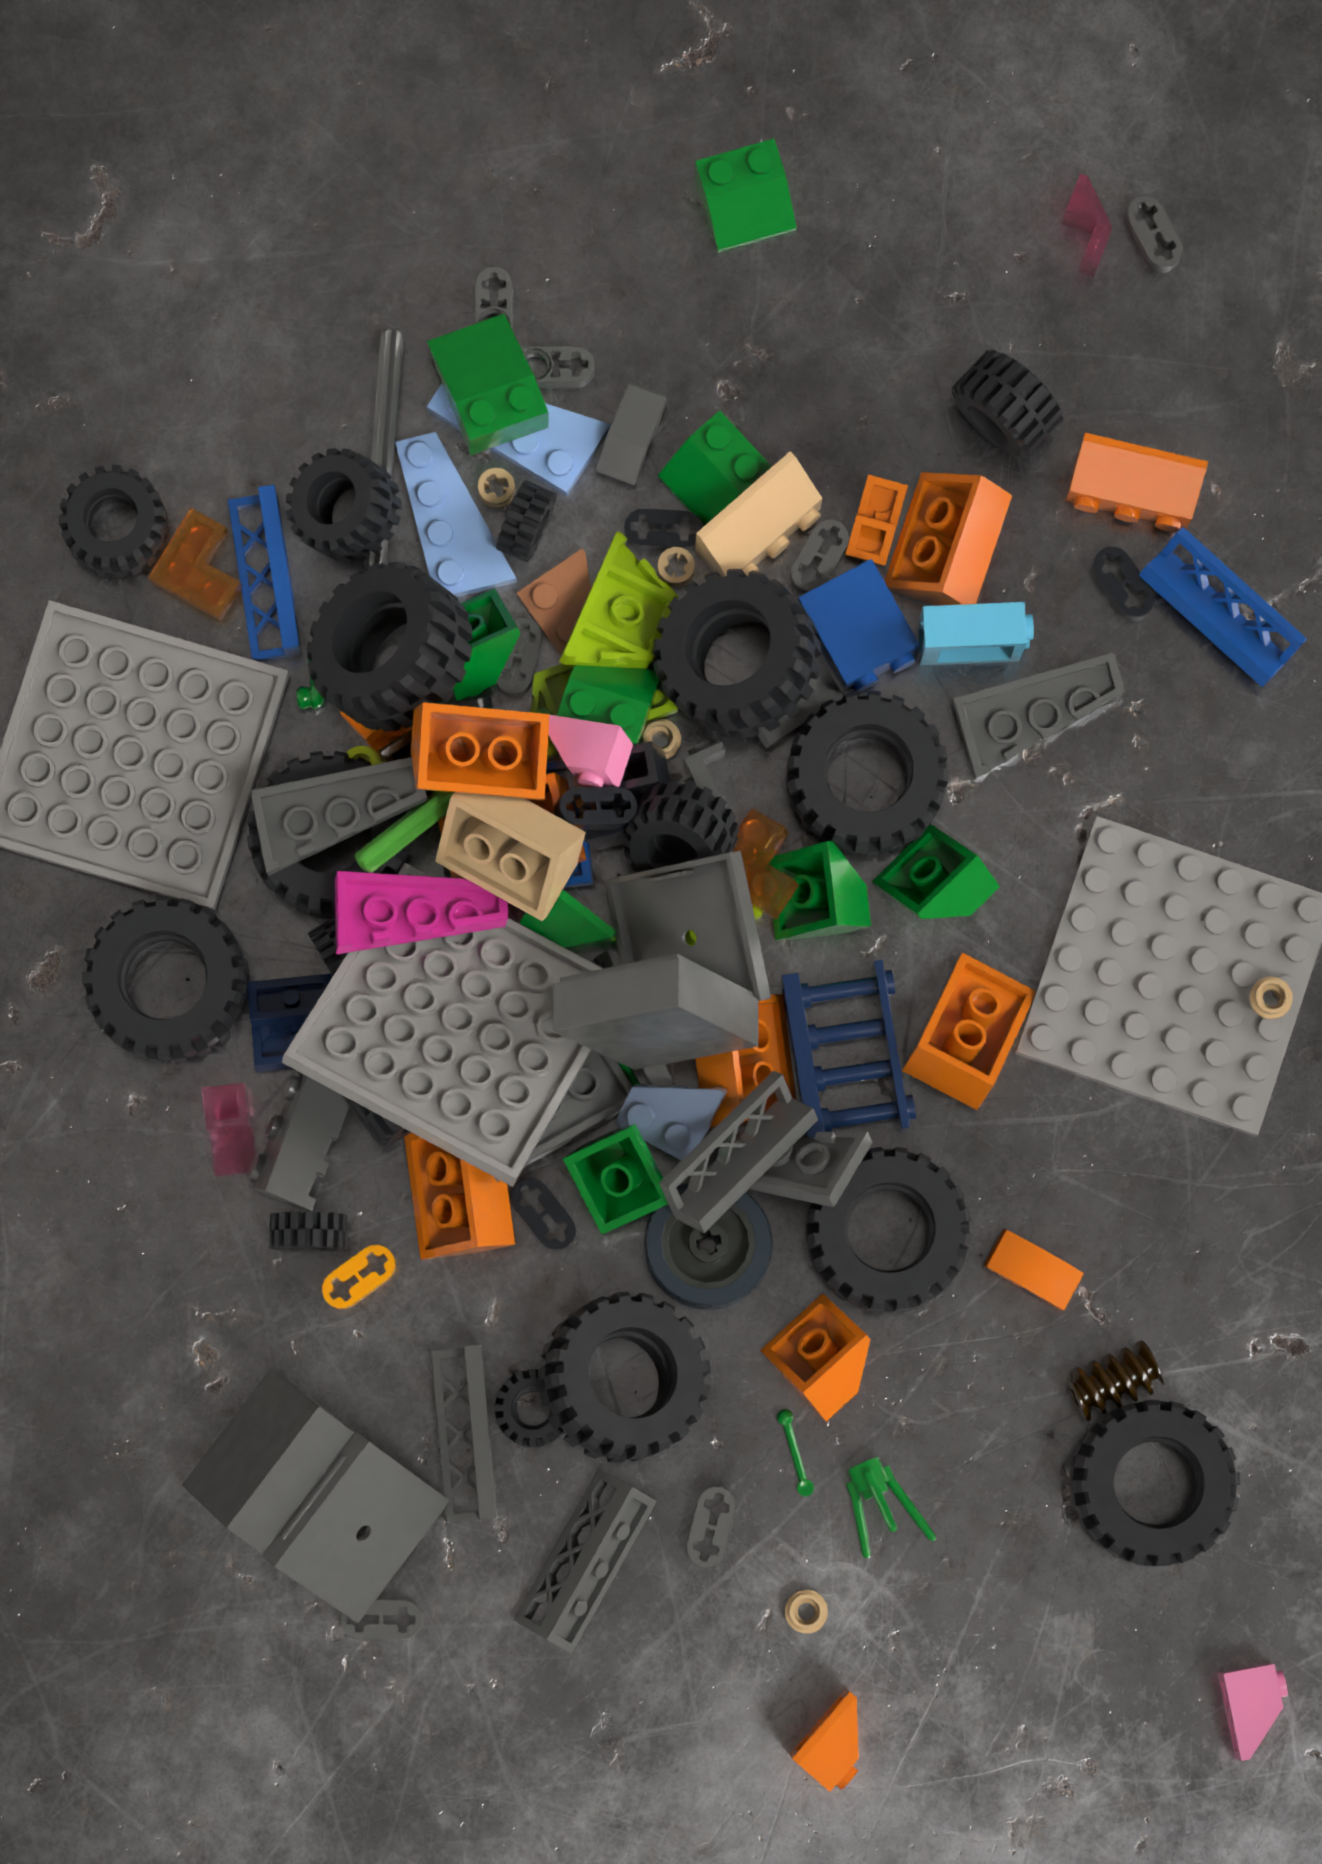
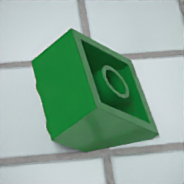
[694,138,797,253]
[657,411,772,527]
[557,665,660,745]

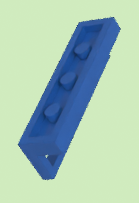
[228,485,303,662]
[1139,527,1307,687]

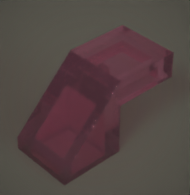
[1062,173,1112,277]
[202,1083,256,1177]

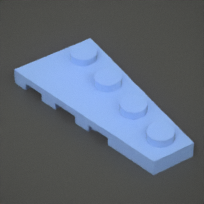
[427,384,611,496]
[395,432,517,597]

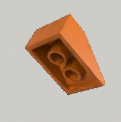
[902,952,1036,1110]

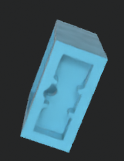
[917,602,1034,666]

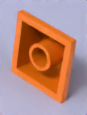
[760,1293,871,1421]
[789,1689,859,1792]

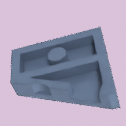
[614,1084,728,1161]

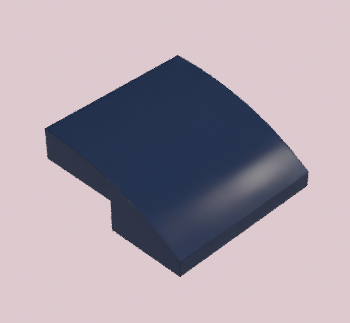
[247,973,332,1072]

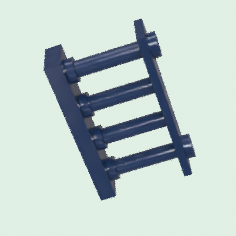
[781,960,916,1138]

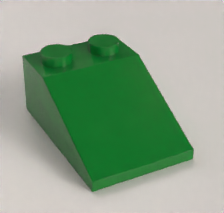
[427,314,549,455]

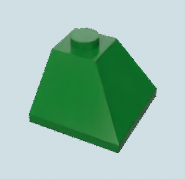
[452,588,520,701]
[872,824,1000,919]
[766,841,871,941]
[519,890,616,954]
[563,1124,668,1235]

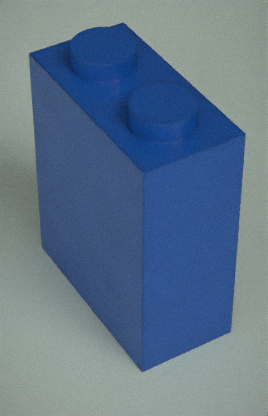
[798,559,920,693]

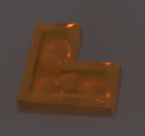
[148,508,243,621]
[733,808,799,920]

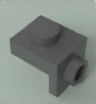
[683,740,726,798]

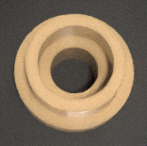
[640,719,681,760]
[1249,977,1293,1019]
[785,1590,828,1633]

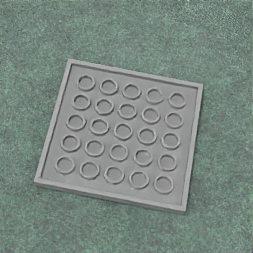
[0,600,290,911]
[1015,815,1322,1137]
[282,863,603,1187]

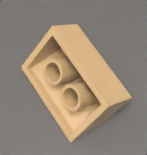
[695,451,822,577]
[435,793,586,921]

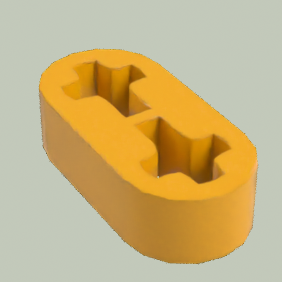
[322,1245,396,1310]

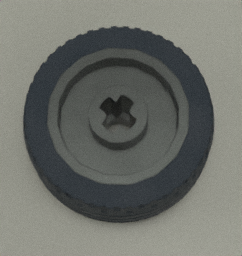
[644,1182,773,1310]

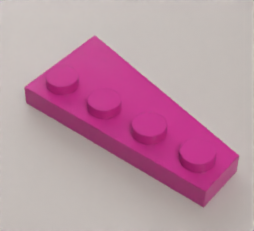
[335,871,508,954]

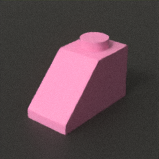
[548,715,633,787]
[1218,1663,1288,1761]

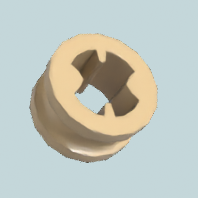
[477,468,515,509]
[658,547,695,588]

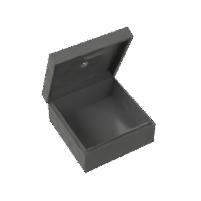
[553,851,771,1070]
[182,1368,450,1623]

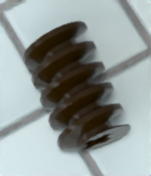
[1067,1340,1164,1422]

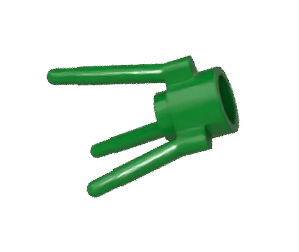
[846,1457,936,1558]

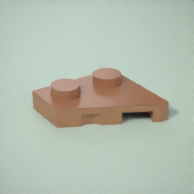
[516,549,591,657]

